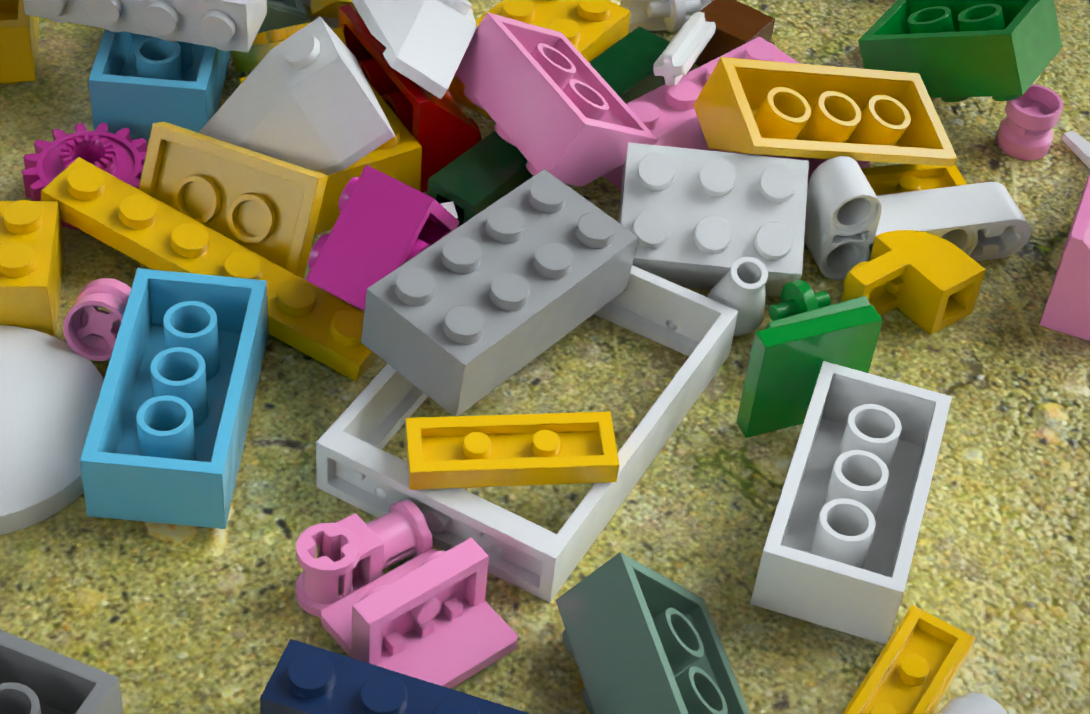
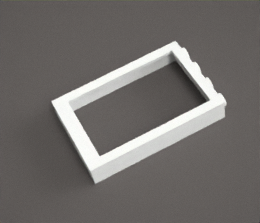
[316,265,738,603]

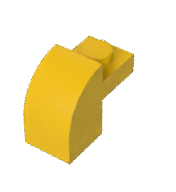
[841,230,986,335]

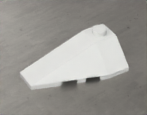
[198,17,395,175]

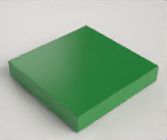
[736,305,883,438]

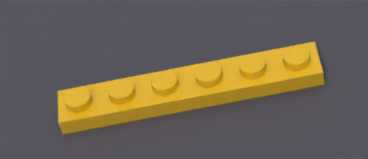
[41,157,378,382]

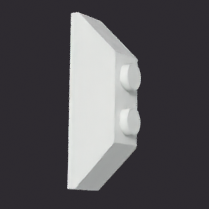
[352,0,477,99]

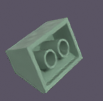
[556,552,750,714]

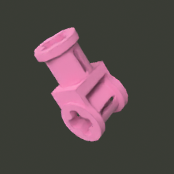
[296,499,433,618]

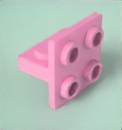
[321,537,518,689]

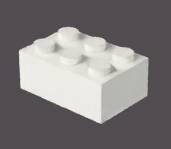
[618,142,809,297]

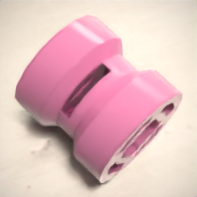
[996,84,1063,161]
[63,278,131,361]

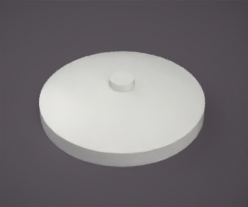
[0,325,104,535]

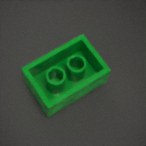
[858,0,1062,102]

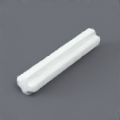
[653,12,716,86]

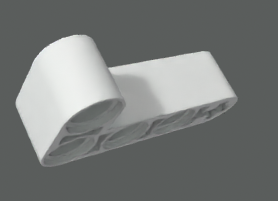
[804,156,1031,280]

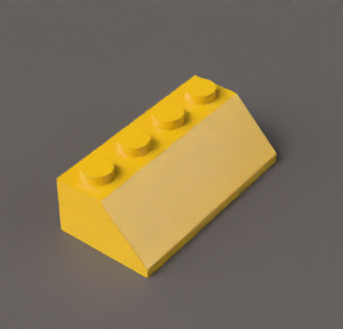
[693,57,957,166]

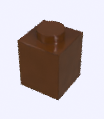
[694,0,775,66]

